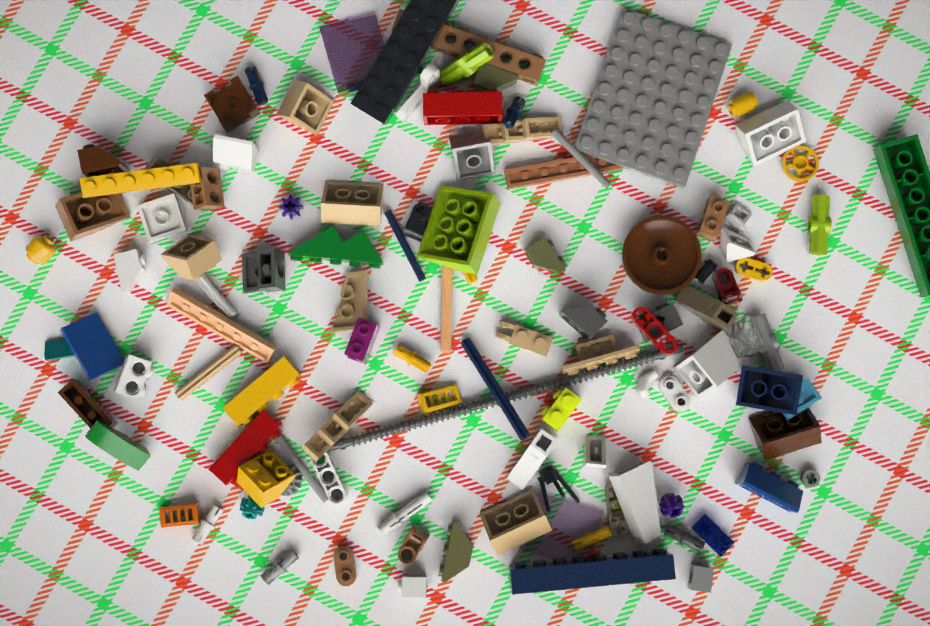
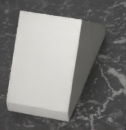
[720,228,756,262]
[583,435,606,468]

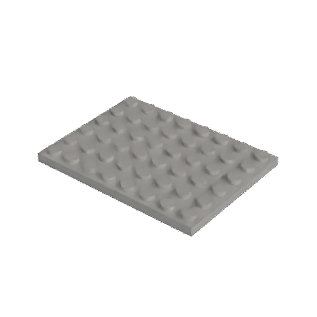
[575,7,732,188]

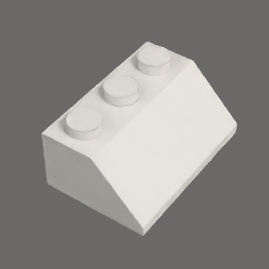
[735,100,806,166]

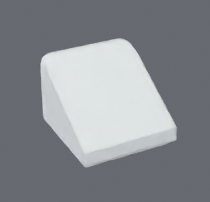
[723,203,752,233]

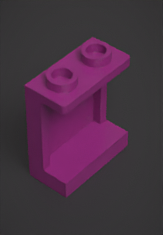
[344,317,380,365]

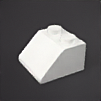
[213,134,259,174]

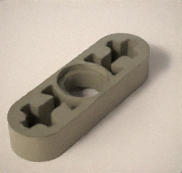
[605,480,628,538]

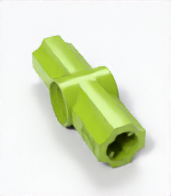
[439,42,494,86]
[808,194,832,255]

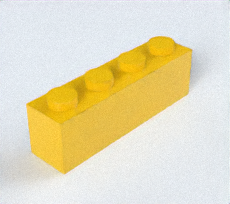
[223,356,301,426]

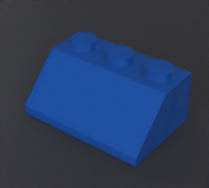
[735,461,803,513]

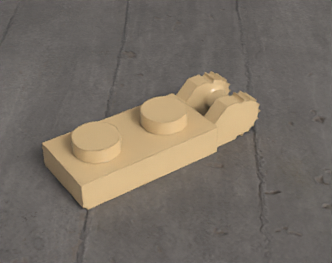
[495,321,553,357]

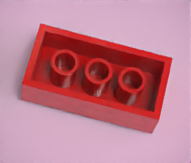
[423,89,503,125]

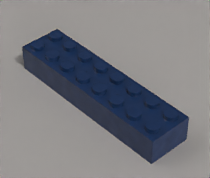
[509,548,676,595]

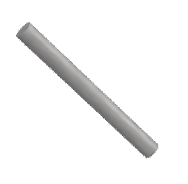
[551,129,612,189]
[276,435,328,503]

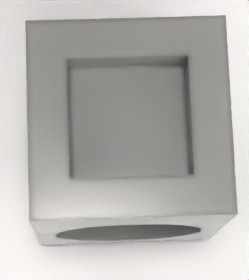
[688,561,714,593]

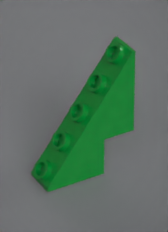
[288,226,384,269]

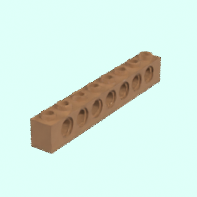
[391,9,546,86]

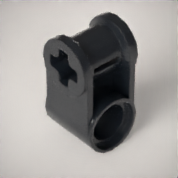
[403,202,431,242]

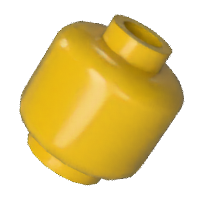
[26,235,56,264]

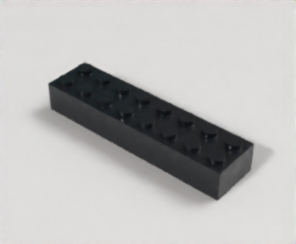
[350,0,460,125]

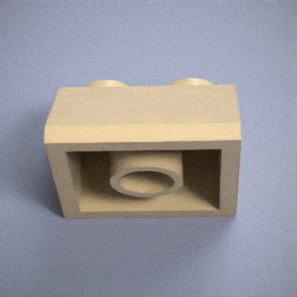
[277,80,334,135]
[161,234,222,281]

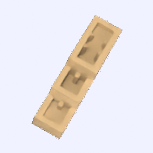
[480,116,563,145]
[302,391,373,462]

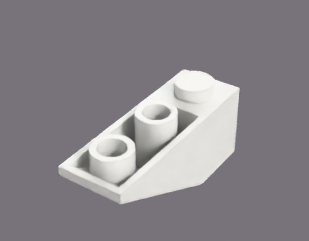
[507,429,558,489]

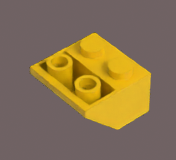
[237,449,295,508]

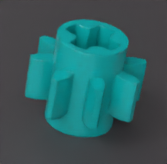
[239,495,265,520]

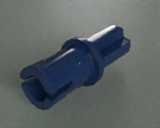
[244,66,268,105]
[503,96,525,129]

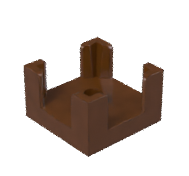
[204,75,260,133]

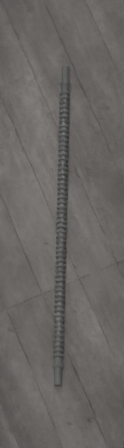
[327,344,684,452]

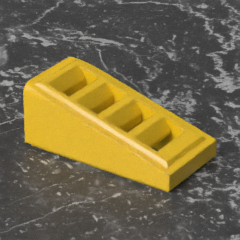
[417,384,462,415]

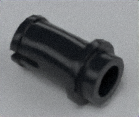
[695,259,718,284]

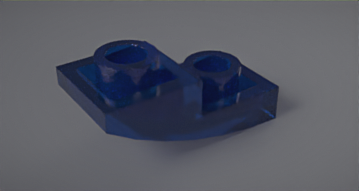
[691,514,735,557]

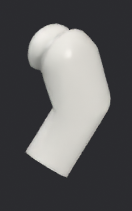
[636,369,658,398]

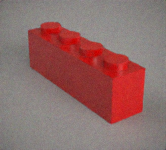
[209,410,283,485]

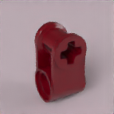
[712,268,743,305]

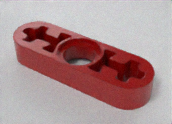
[631,307,678,355]

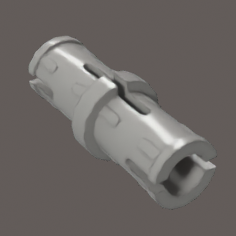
[260,549,299,585]

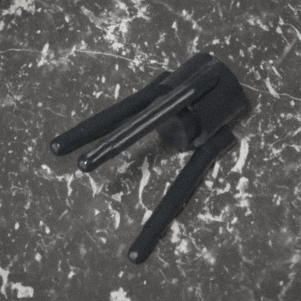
[537,464,580,512]

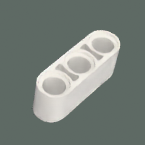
[310,452,347,504]

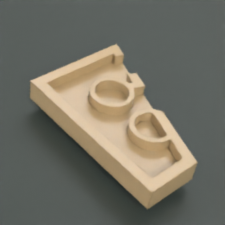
[329,270,368,334]

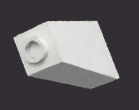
[609,461,661,546]

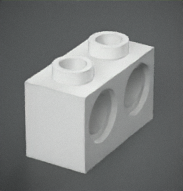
[113,354,154,400]

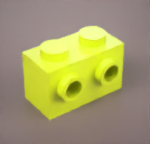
[541,388,582,432]

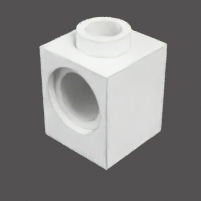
[398,575,427,598]

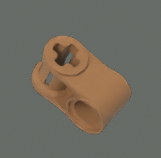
[398,525,430,564]

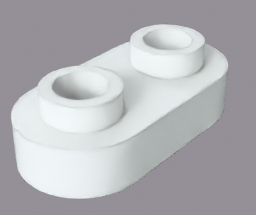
[659,376,691,412]

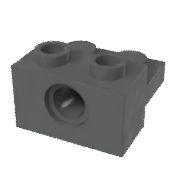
[242,248,286,293]

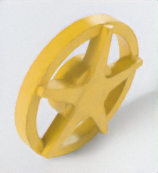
[782,145,819,182]

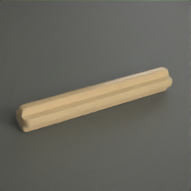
[175,345,242,400]

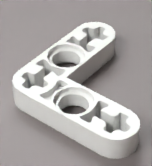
[396,63,440,122]

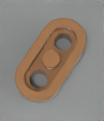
[334,545,357,586]

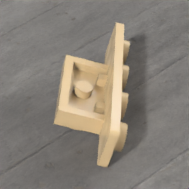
[562,334,640,375]

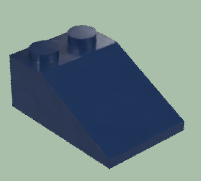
[736,365,803,415]

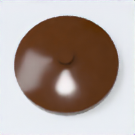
[622,216,702,295]

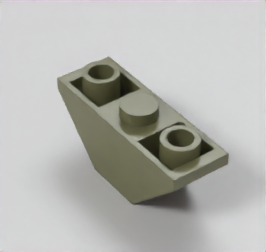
[438,521,473,582]

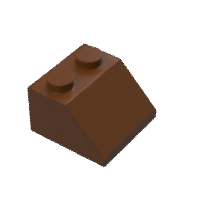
[77,144,130,177]

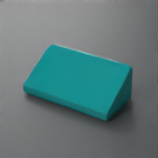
[44,338,75,361]

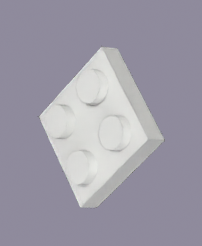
[137,193,187,243]

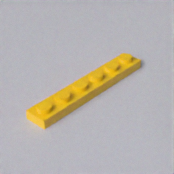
[79,162,201,198]

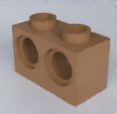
[190,167,225,211]
[696,195,730,242]

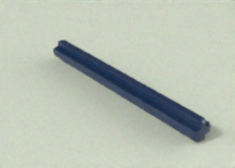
[461,337,530,441]

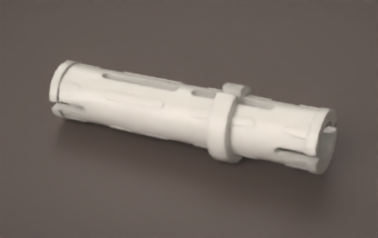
[377,491,432,536]

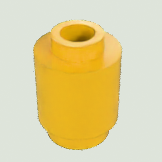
[727,92,758,118]

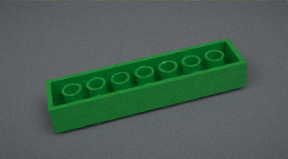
[873,134,930,298]

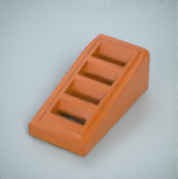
[159,503,201,528]

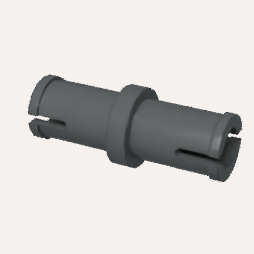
[664,523,705,553]

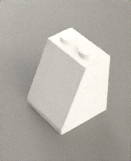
[674,330,748,399]

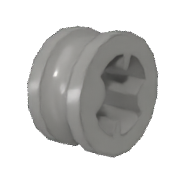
[800,469,820,487]

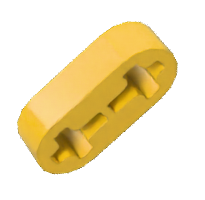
[734,258,773,282]

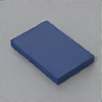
[60,312,125,381]

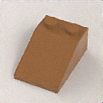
[55,192,130,241]

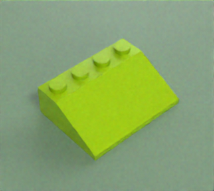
[417,185,501,275]

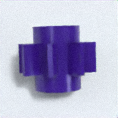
[278,194,304,220]
[659,493,685,518]

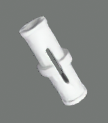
[191,504,224,545]

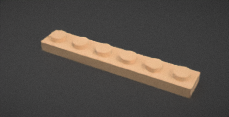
[166,288,277,363]

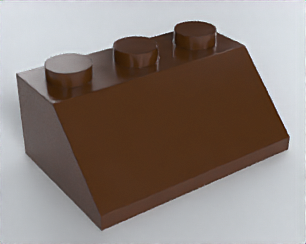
[748,408,822,460]

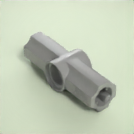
[748,313,785,371]

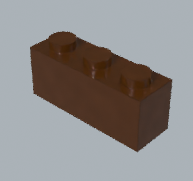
[57,379,118,429]

